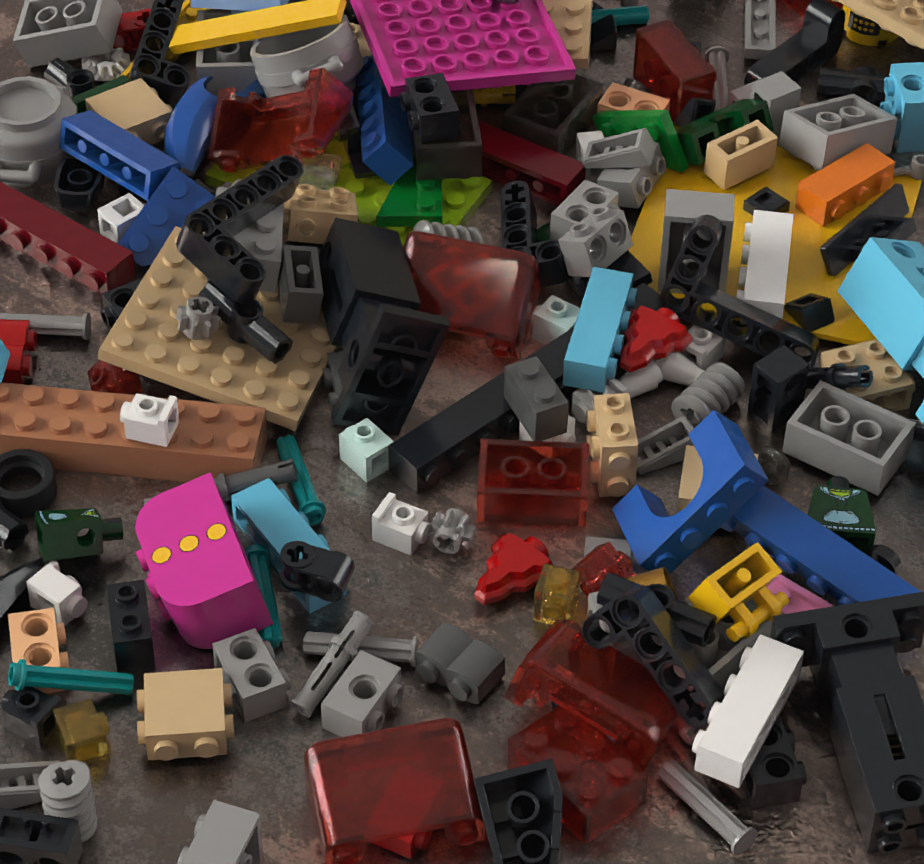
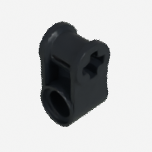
[279,541,355,602]

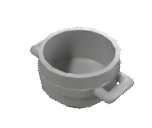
[250,14,363,112]
[0,76,78,187]

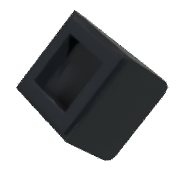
[590,14,617,51]
[674,97,716,127]
[784,293,835,332]

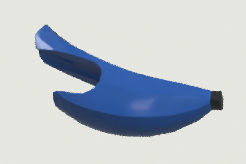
[164,76,277,179]

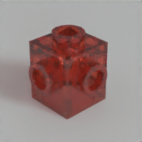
[87,360,143,395]
[571,542,636,597]

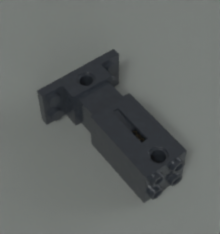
[318,217,450,436]
[770,592,924,854]

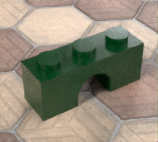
[675,99,774,165]

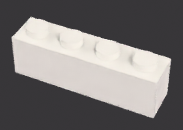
[736,210,794,325]
[692,634,804,788]

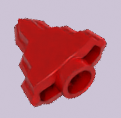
[620,305,693,373]
[474,532,559,605]

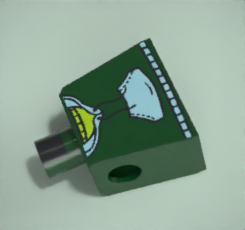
[807,476,876,554]
[35,508,123,561]

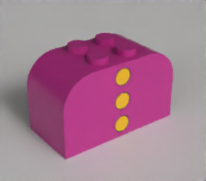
[135,472,274,649]

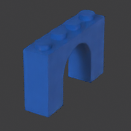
[612,410,769,575]

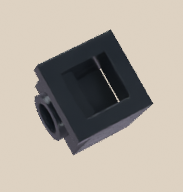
[0,686,65,748]

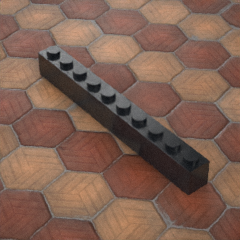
[388,283,663,493]

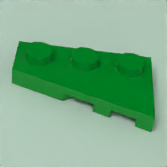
[593,110,689,173]
[376,154,442,227]

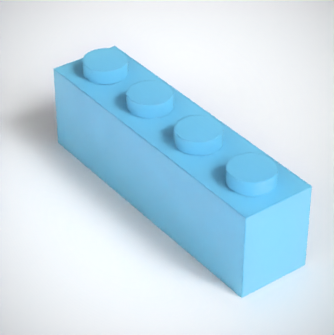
[563,267,638,393]
[231,478,348,614]

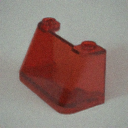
[207,68,354,173]
[403,231,541,359]
[504,619,680,780]
[304,718,485,864]

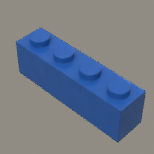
[59,110,180,201]

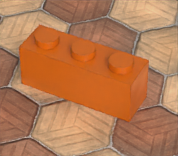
[795,143,895,227]

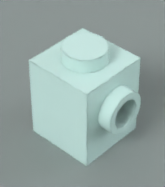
[531,295,580,345]
[339,418,394,483]

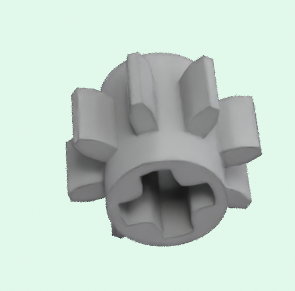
[176,296,221,340]
[428,508,477,554]

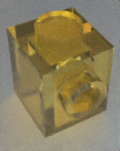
[533,563,581,628]
[53,698,110,764]

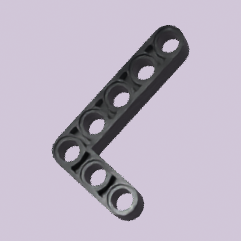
[176,155,304,304]
[659,214,820,367]

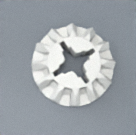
[82,48,131,81]

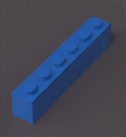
[356,55,414,186]
[720,486,921,605]

